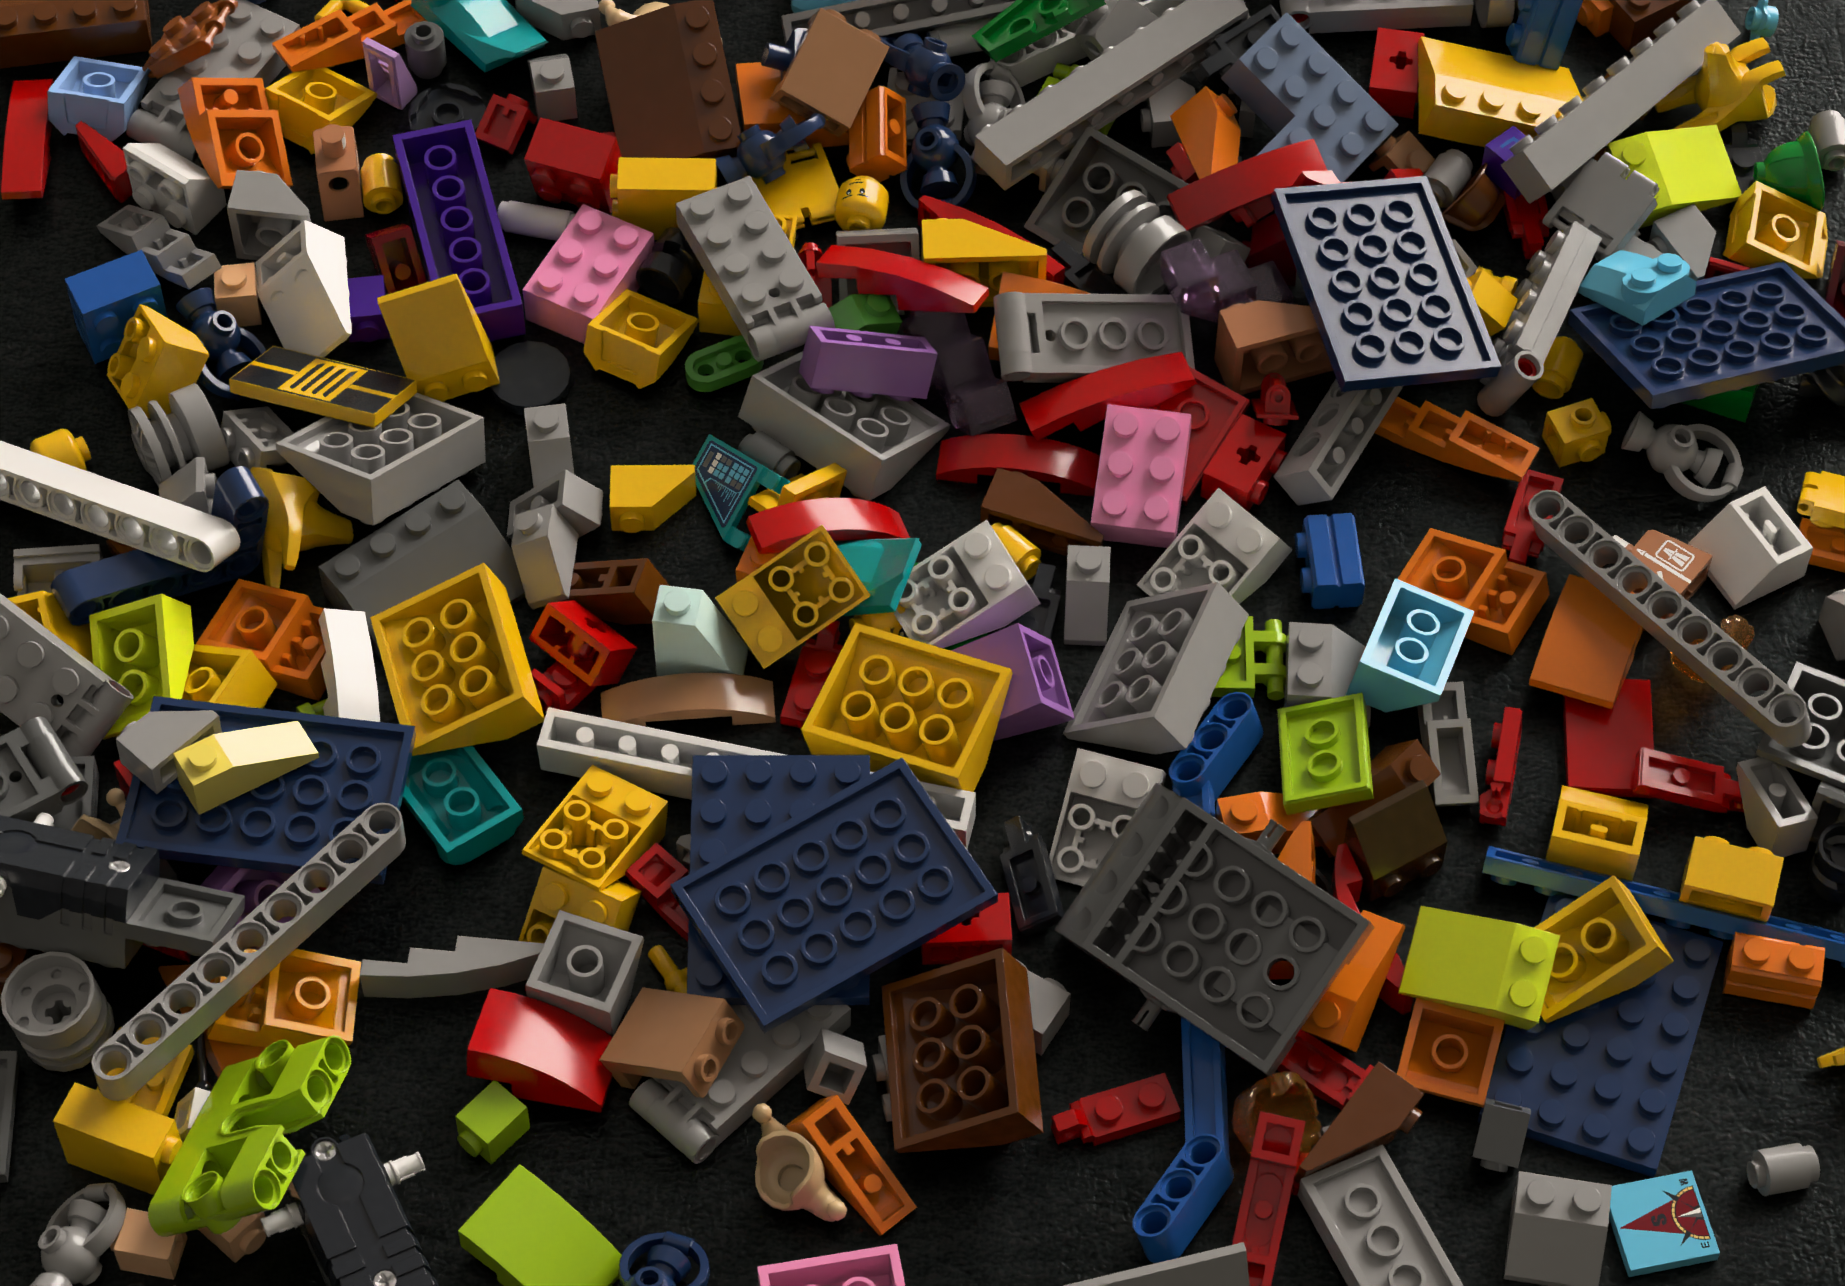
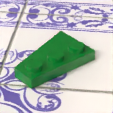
[972,0,1106,62]

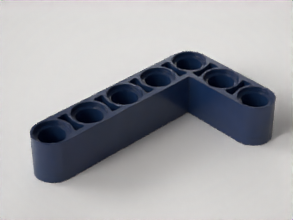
[50,466,269,626]

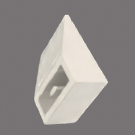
[255,220,352,358]
[1137,488,1292,604]
[894,520,1041,648]
[1049,748,1167,886]

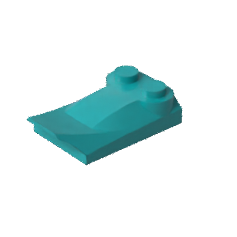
[411,0,548,72]
[834,538,922,616]
[402,746,524,865]

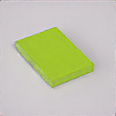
[1277,693,1374,815]

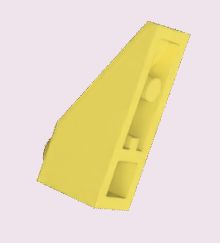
[173,721,319,815]

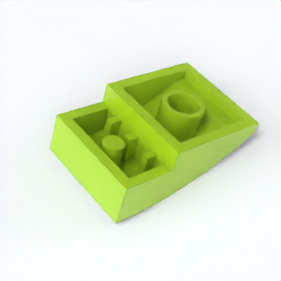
[458,1164,622,1286]

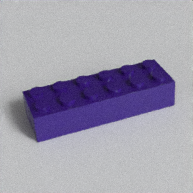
[392,119,526,342]

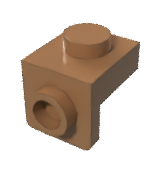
[1368,131,1435,176]

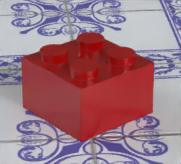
[524,117,622,214]

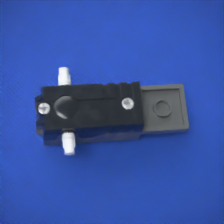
[0,813,245,969]
[260,1133,439,1286]

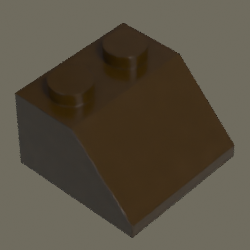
[1344,780,1448,903]

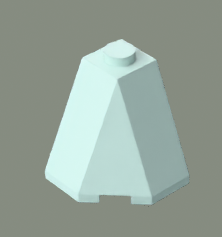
[652,585,748,677]

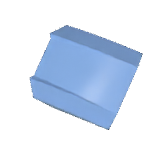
[47,56,151,142]

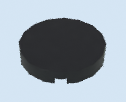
[408,83,486,141]
[490,341,571,415]

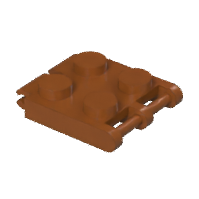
[142,0,238,79]

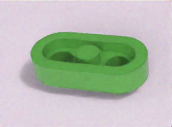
[685,335,764,392]

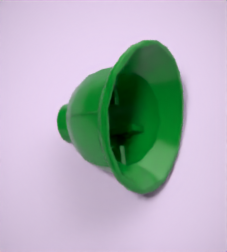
[1753,131,1825,211]

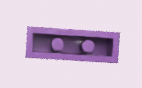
[799,326,938,401]

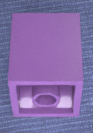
[951,623,1075,741]

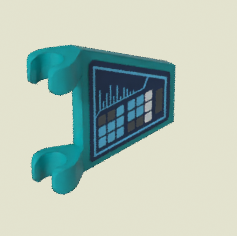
[692,434,791,551]

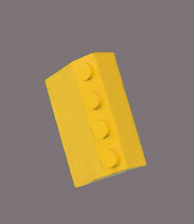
[1418,36,1582,148]
[370,563,545,756]
[801,622,1013,792]

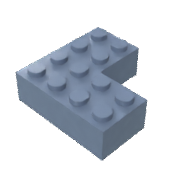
[1221,12,1399,219]

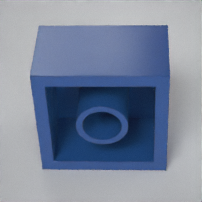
[65,250,168,364]

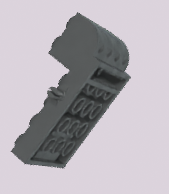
[1054,783,1374,1078]

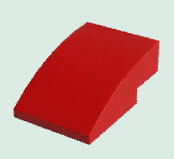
[467,988,613,1112]

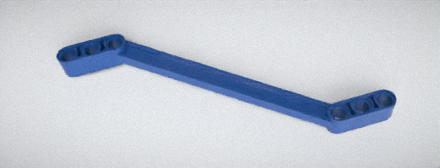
[1133,692,1263,1263]

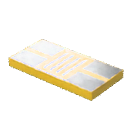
[229,346,417,428]

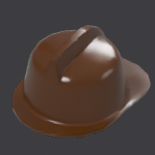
[1442,162,1505,232]

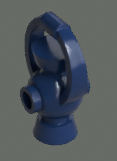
[880,33,965,101]
[900,101,977,211]
[716,113,825,185]
[176,287,266,401]
[618,1231,710,1286]

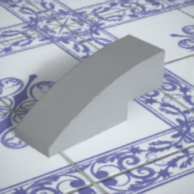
[1417,681,1479,807]

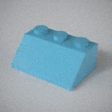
[1345,578,1475,713]

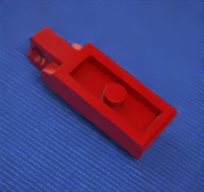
[1499,187,1549,259]
[1502,469,1564,566]
[780,620,843,729]
[1479,707,1522,826]
[1633,747,1744,813]
[1051,1073,1181,1146]

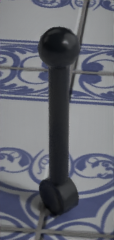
[195,1031,212,1092]

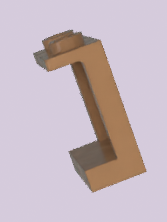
[770,8,889,137]
[599,987,745,1098]

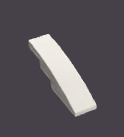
[319,608,380,722]

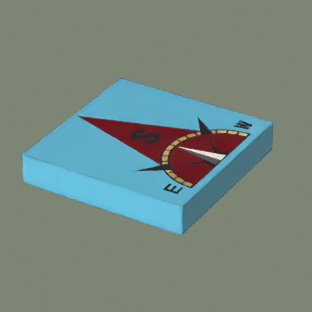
[1609,1170,1720,1277]

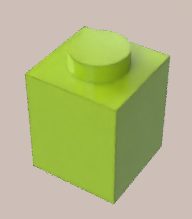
[455,1081,530,1165]

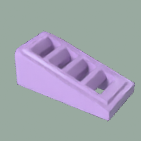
[362,37,417,110]

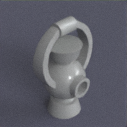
[963,60,1025,176]
[1621,411,1744,502]
[30,1183,126,1286]

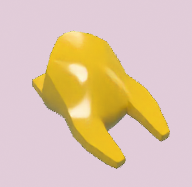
[1654,37,1786,132]
[250,467,354,588]

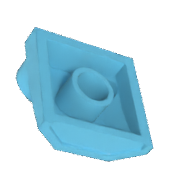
[1578,250,1697,326]

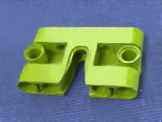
[148,1035,351,1237]

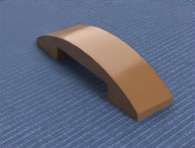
[601,673,776,727]

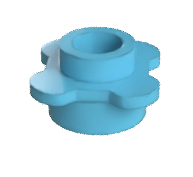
[1745,0,1779,41]

